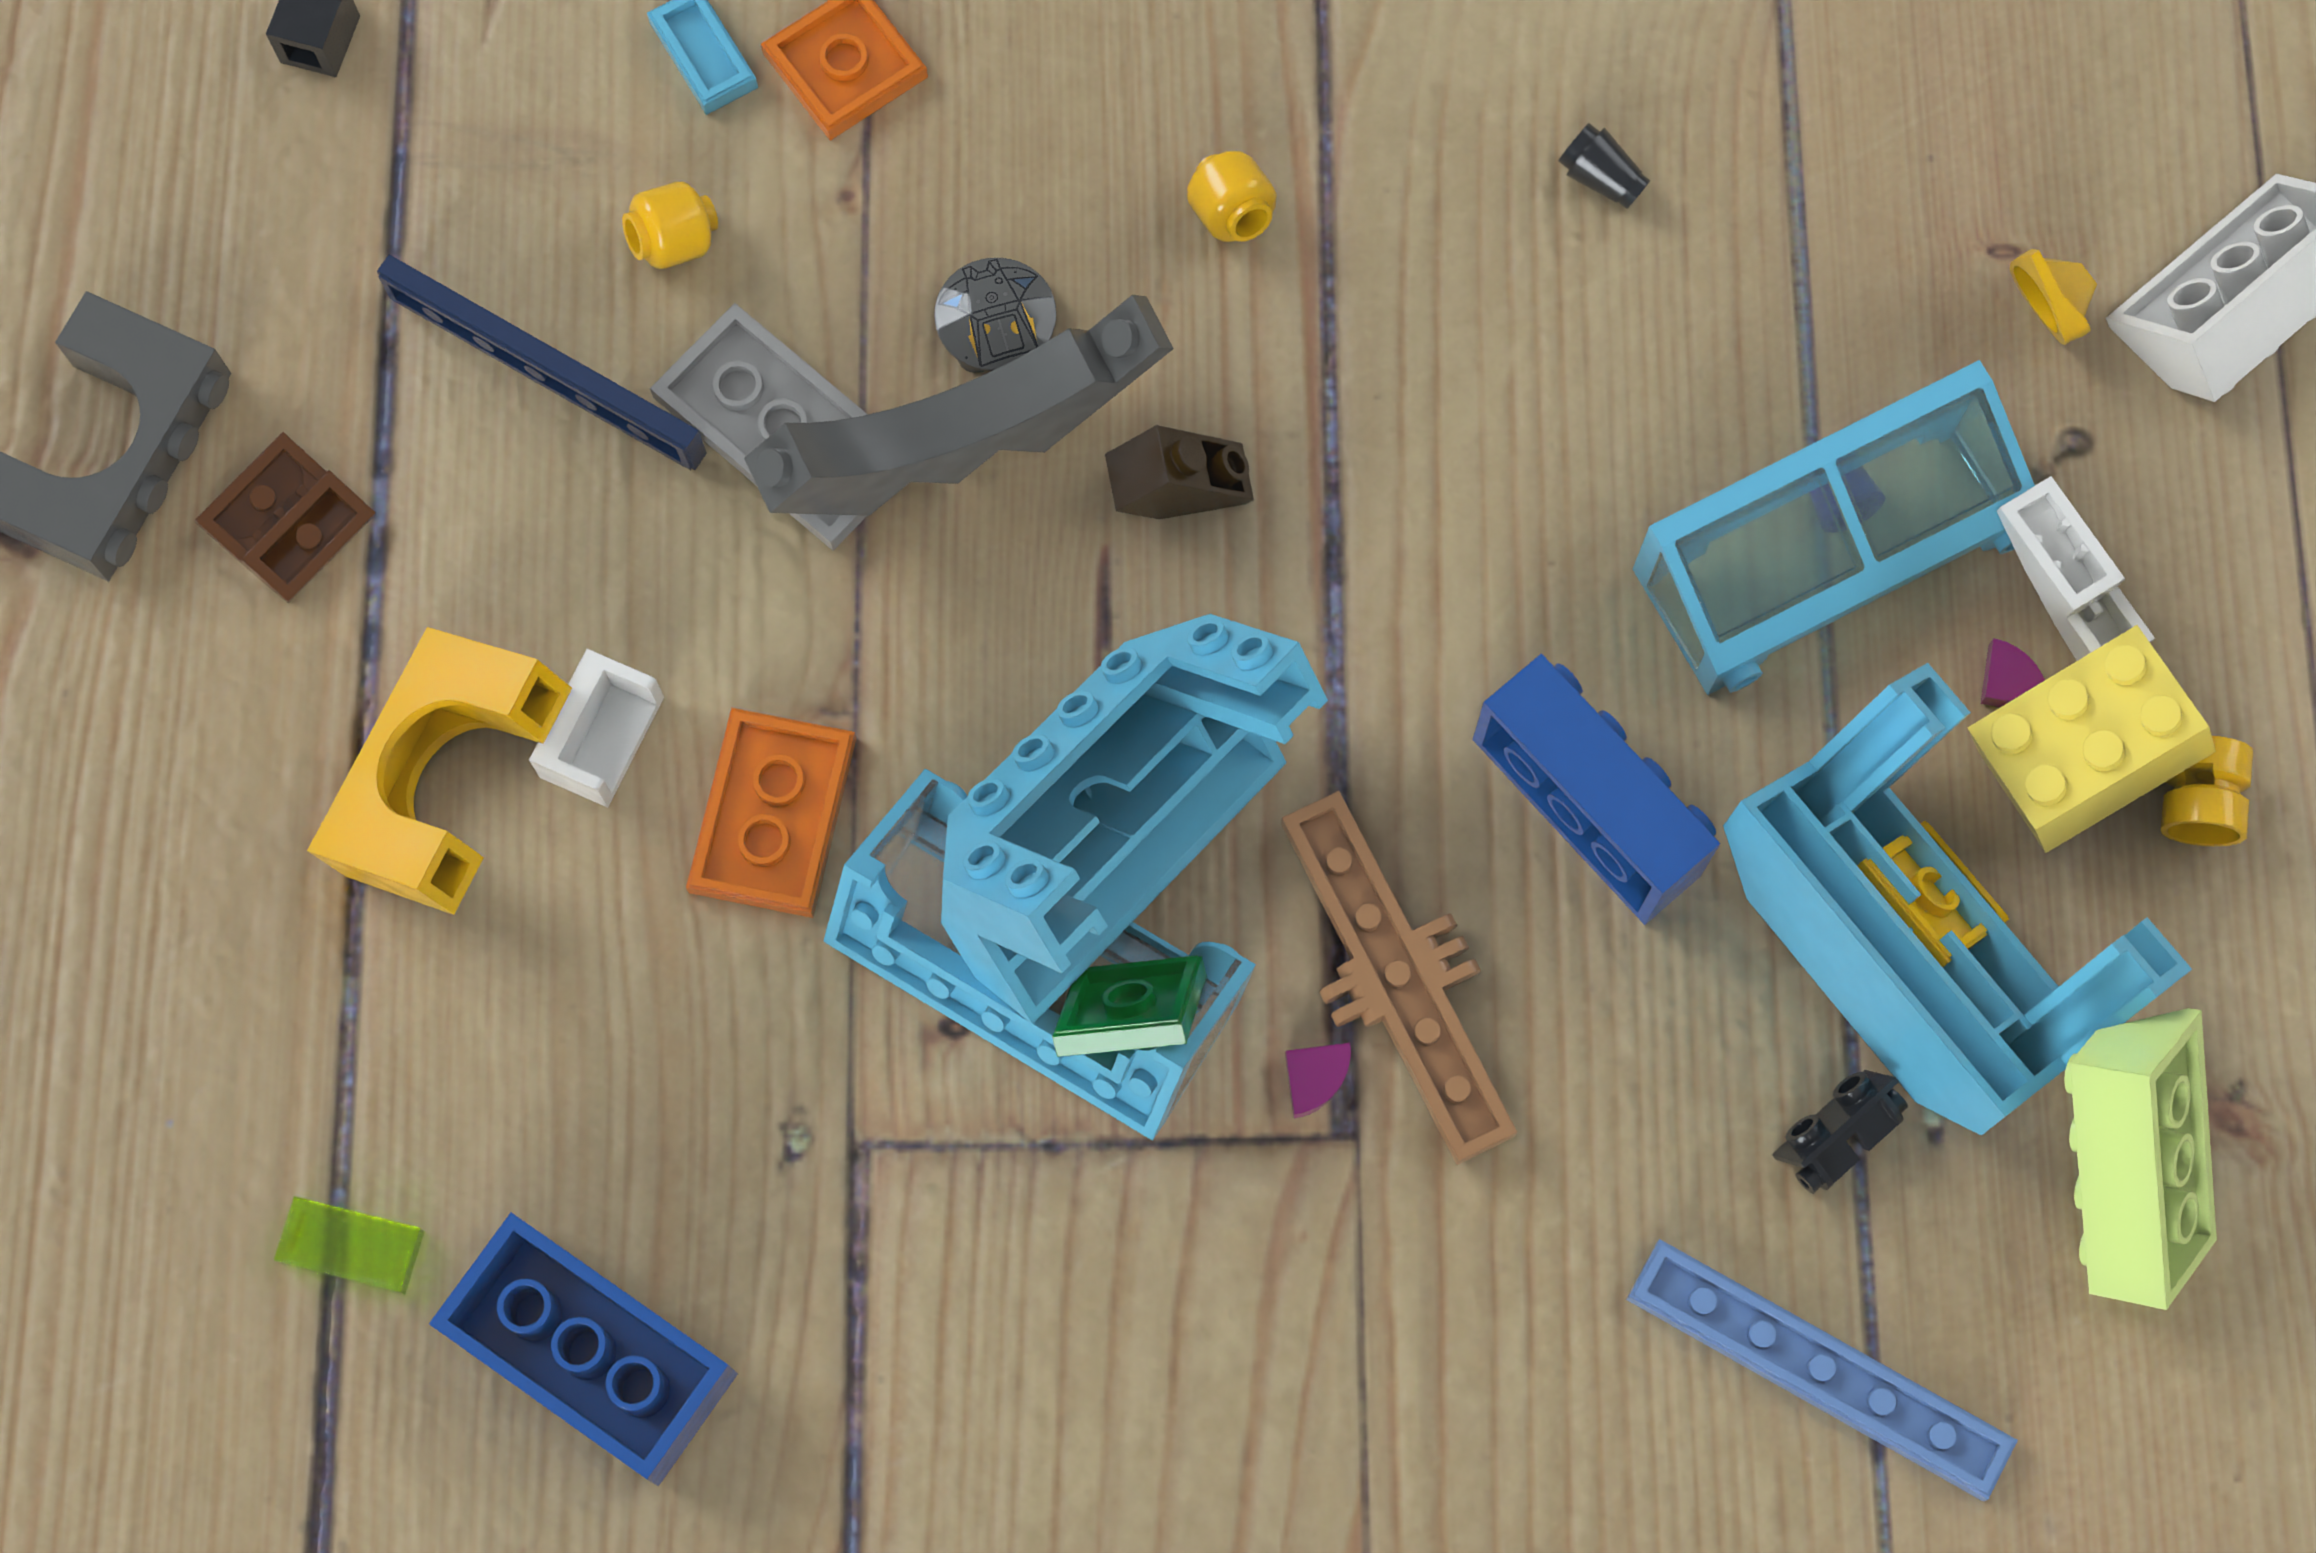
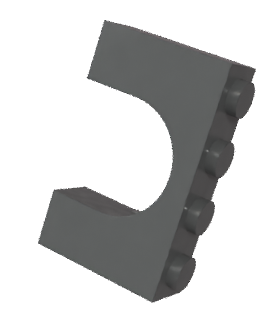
[0,291,232,582]

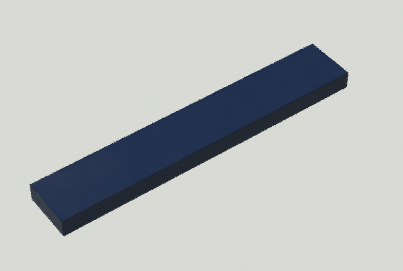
[377,254,707,471]

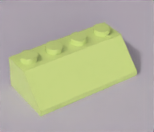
[2064,1008,2217,1310]

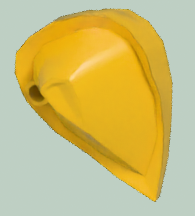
[2010,249,2097,345]

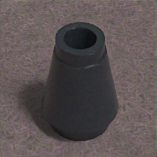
[1558,123,1650,209]

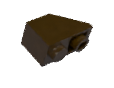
[1105,425,1254,520]

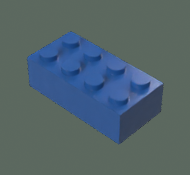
[1472,653,1721,925]
[429,1212,738,1486]

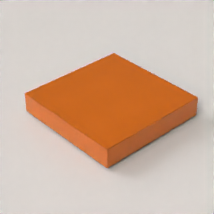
[761,0,928,141]

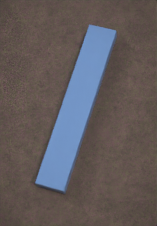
[1626,1239,2018,1501]

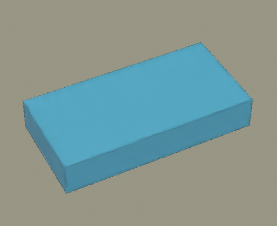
[647,0,758,115]

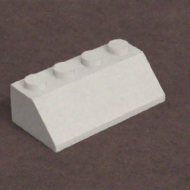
[2106,174,2316,402]

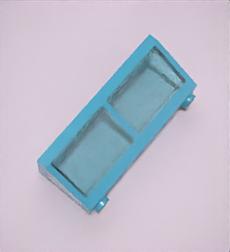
[1632,360,2035,695]

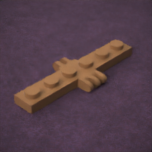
[1281,791,1517,1165]

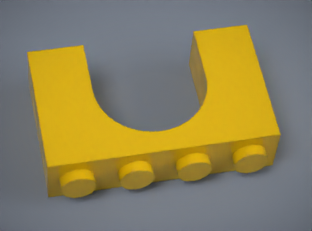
[307,627,572,915]

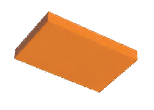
[686,707,857,918]

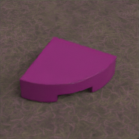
[1980,638,2045,707]
[1285,1043,1351,1119]

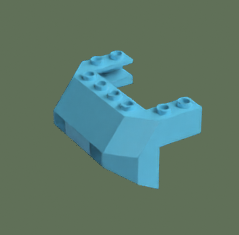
[941,614,1328,1024]
[1723,663,2192,1135]

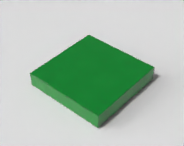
[1052,955,1207,1057]

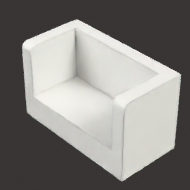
[529,649,664,808]

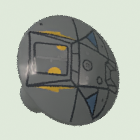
[934,258,1057,373]

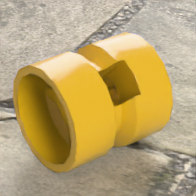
[2161,736,2253,846]

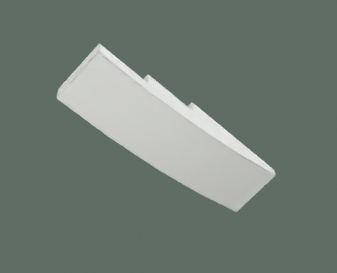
[1997,476,2155,661]

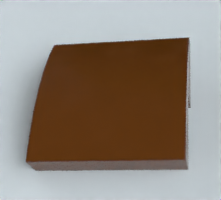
[195,432,376,604]

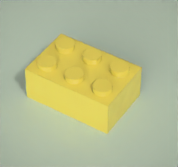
[1967,625,2216,853]

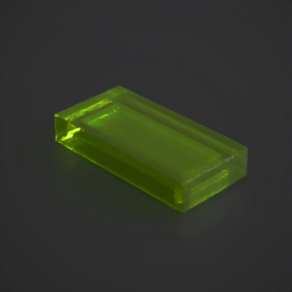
[274,1196,425,1295]

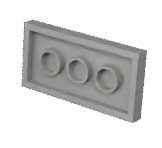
[650,303,868,551]

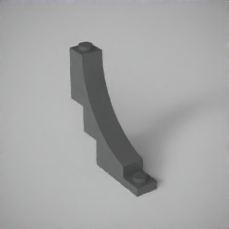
[744,295,1174,516]

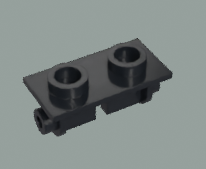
[1772,1070,1908,1194]

